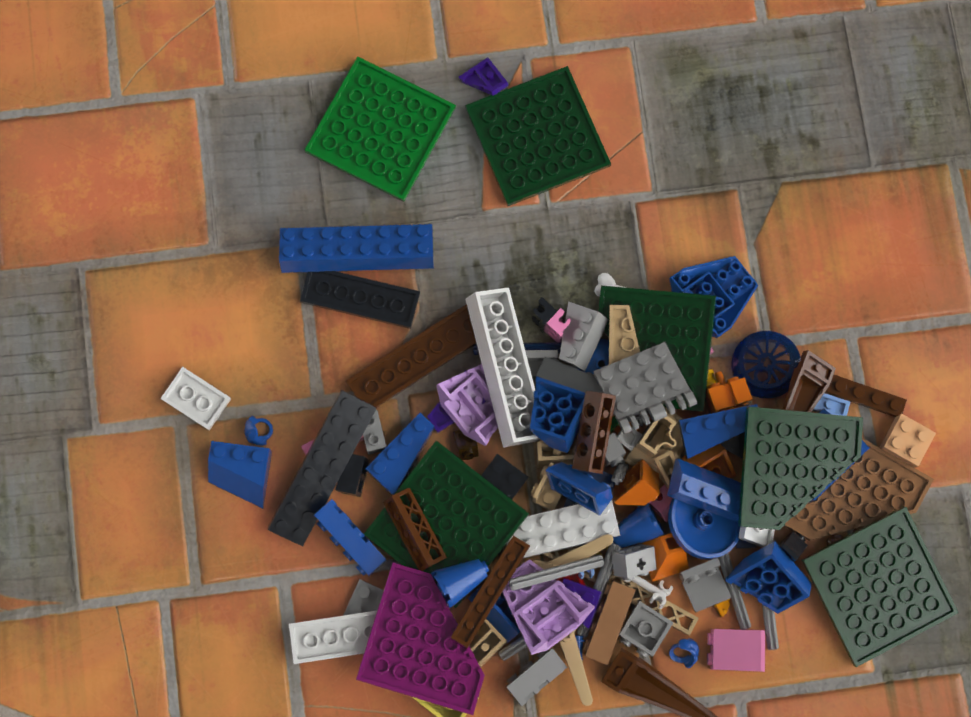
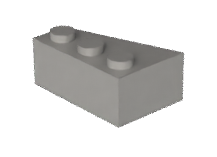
[559,301,609,371]
[506,648,567,706]

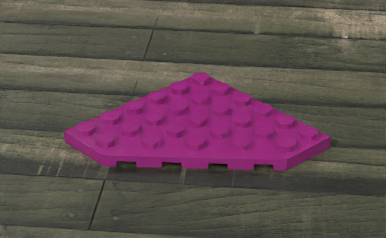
[356,563,485,715]

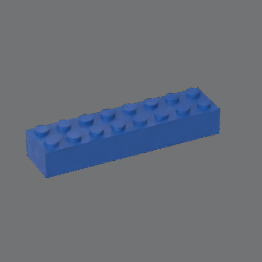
[279,224,434,273]

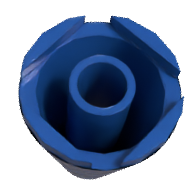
[613,503,665,549]
[431,559,489,608]

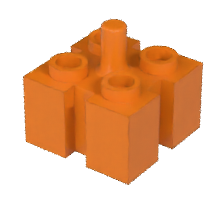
[705,371,752,414]

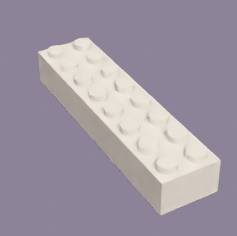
[465,288,540,448]

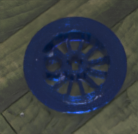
[731,331,801,398]

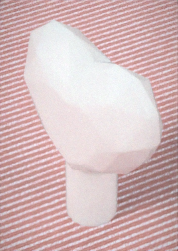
[594,273,627,297]

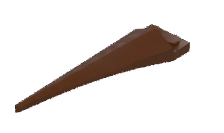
[783,350,836,412]
[601,648,718,717]

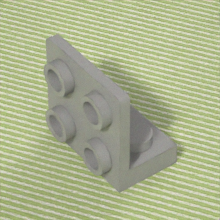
[679,557,731,612]

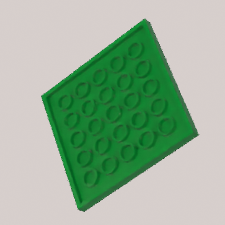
[305,57,456,202]

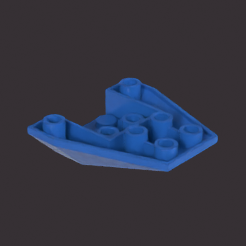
[669,256,758,338]

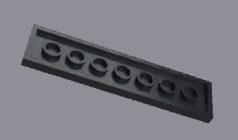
[267,390,377,546]

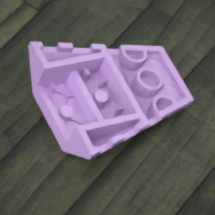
[437,364,498,446]
[502,559,595,655]

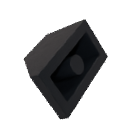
[778,531,808,561]

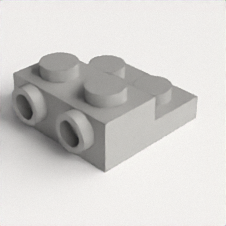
[619,601,674,658]

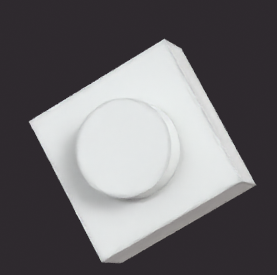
[617,427,642,451]

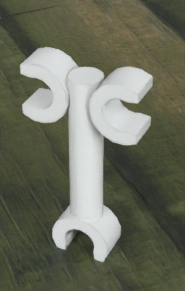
[620,575,673,609]

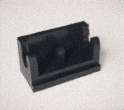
[532,297,557,333]
[335,454,370,497]

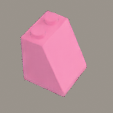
[707,629,765,672]

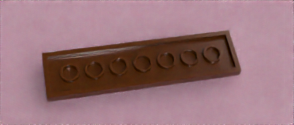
[346,304,477,408]

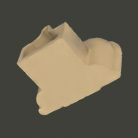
[624,407,685,479]

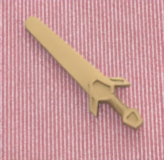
[533,534,613,570]
[559,629,593,706]

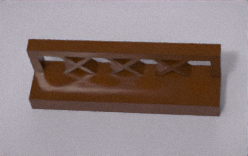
[383,488,447,571]

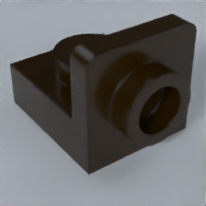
[453,430,479,460]

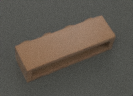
[583,580,635,665]

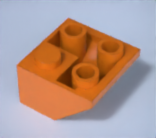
[642,533,689,582]

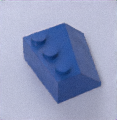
[530,376,585,453]
[208,441,272,509]
[725,541,812,614]

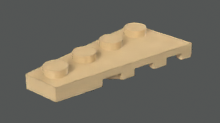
[609,305,640,365]

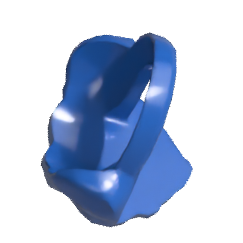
[244,416,273,446]
[669,638,699,669]

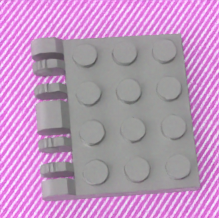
[594,342,697,434]

